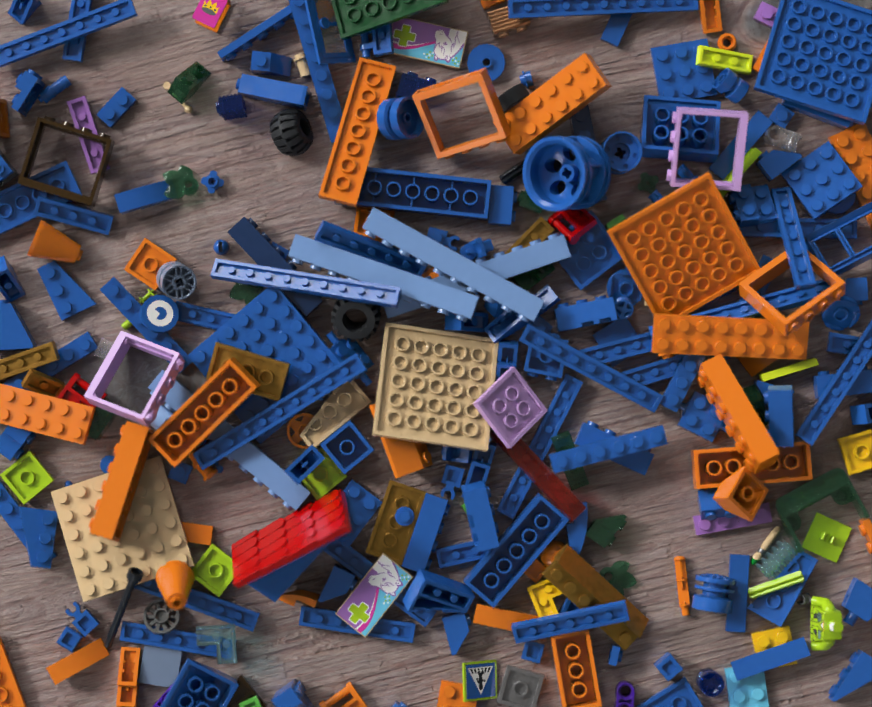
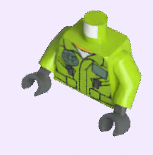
[797,593,844,651]

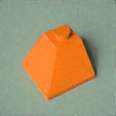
[713,467,769,521]

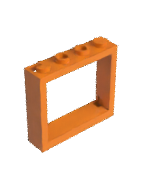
[412,68,511,159]
[739,250,845,336]

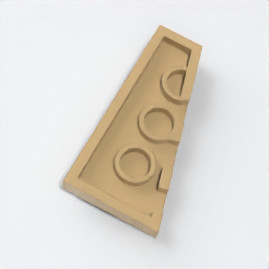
[300,380,371,448]

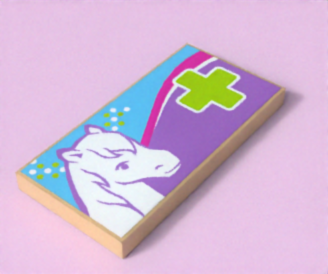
[392,18,468,70]
[335,553,413,638]

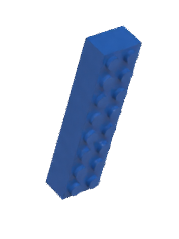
[334,167,492,221]

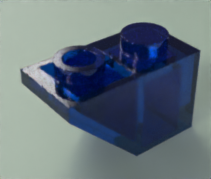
[396,71,437,98]

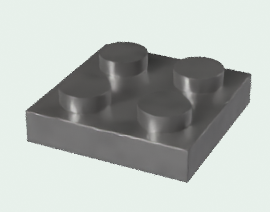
[497,664,544,707]

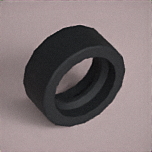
[498,83,530,113]

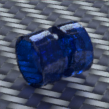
[696,668,724,697]

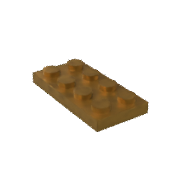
[206,342,290,401]
[365,480,426,565]

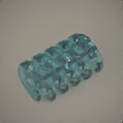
[755,539,798,581]

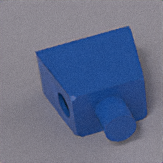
[841,577,872,627]

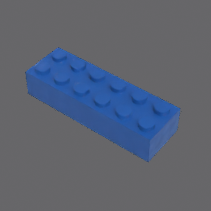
[463,493,569,608]

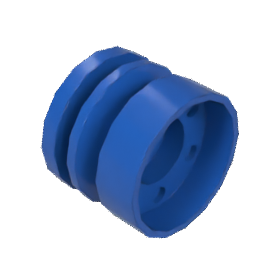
[601,131,643,175]
[692,573,736,614]

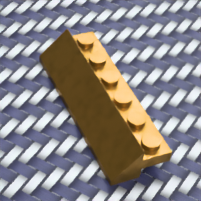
[542,544,649,650]

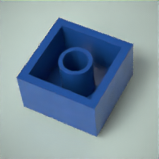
[320,420,375,474]

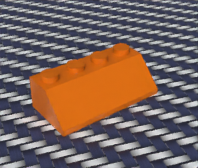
[369,403,433,479]

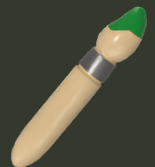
[751,526,781,565]

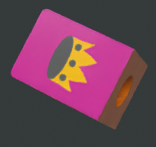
[192,0,231,33]

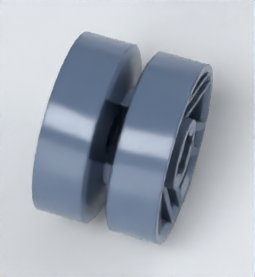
[156,261,196,300]

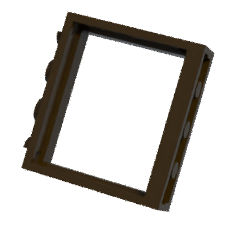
[17,116,115,208]

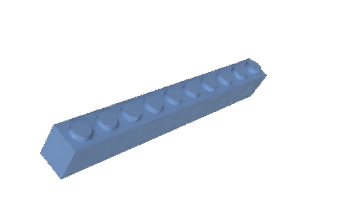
[362,207,544,323]
[384,233,571,319]
[288,234,479,322]
[148,370,311,510]

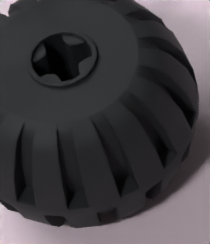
[270,108,313,156]

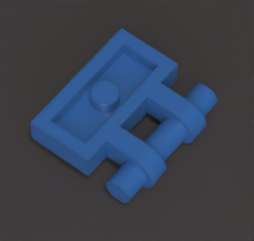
[360,23,394,59]

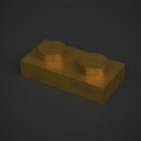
[21,368,65,398]

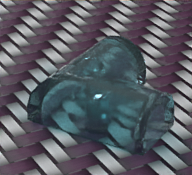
[196,624,237,664]

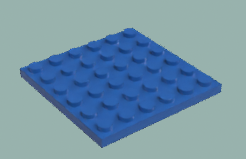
[753,0,872,125]
[188,288,335,444]

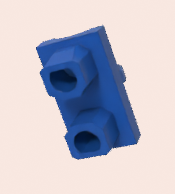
[460,237,494,262]

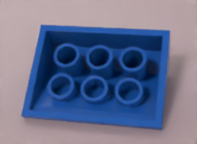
[640,95,721,163]
[160,658,239,707]

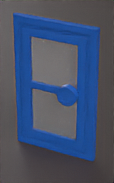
[304,0,356,65]

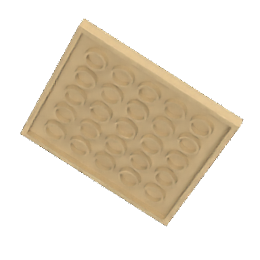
[372,322,499,452]
[51,456,195,602]

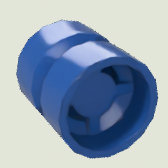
[713,68,749,104]

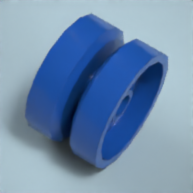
[377,96,424,141]

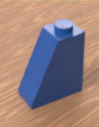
[0,300,37,351]

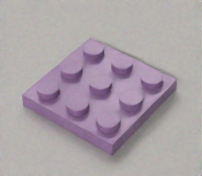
[473,366,548,448]

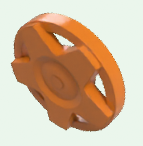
[287,413,314,449]

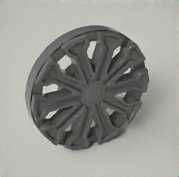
[143,599,180,635]

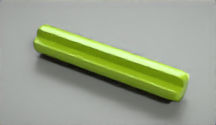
[748,571,804,599]

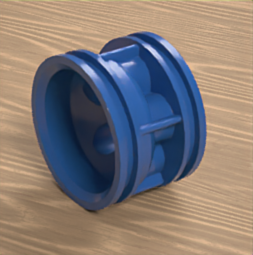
[523,136,611,211]

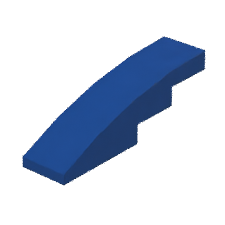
[484,284,561,343]

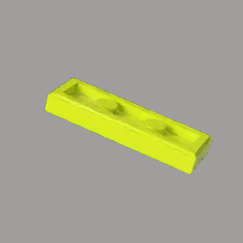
[696,45,753,75]
[758,358,819,382]

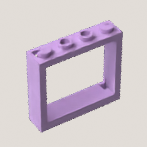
[666,106,749,191]
[84,331,185,427]

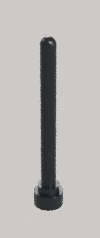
[104,567,144,649]

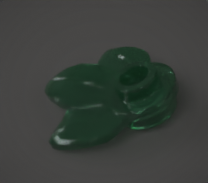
[163,165,199,199]
[229,282,264,305]
[599,561,637,596]

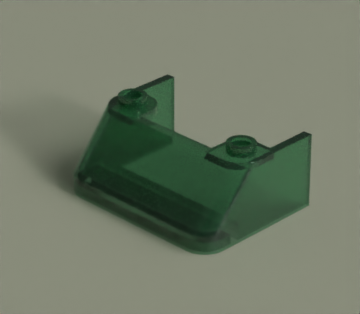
[775,468,870,553]

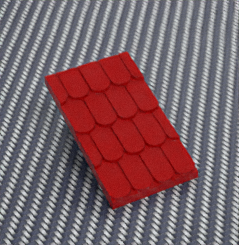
[231,489,351,602]

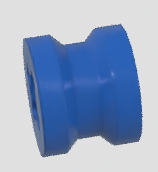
[614,296,634,319]

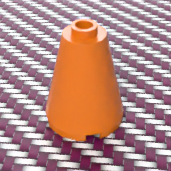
[27,220,83,263]
[156,560,195,610]

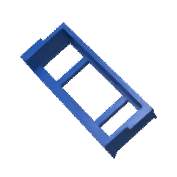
[805,202,872,276]

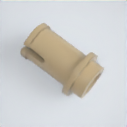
[294,52,311,78]

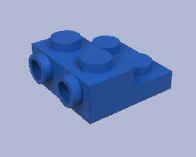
[11,69,46,117]
[728,184,778,228]
[523,338,569,381]

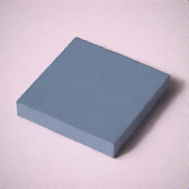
[138,645,183,687]

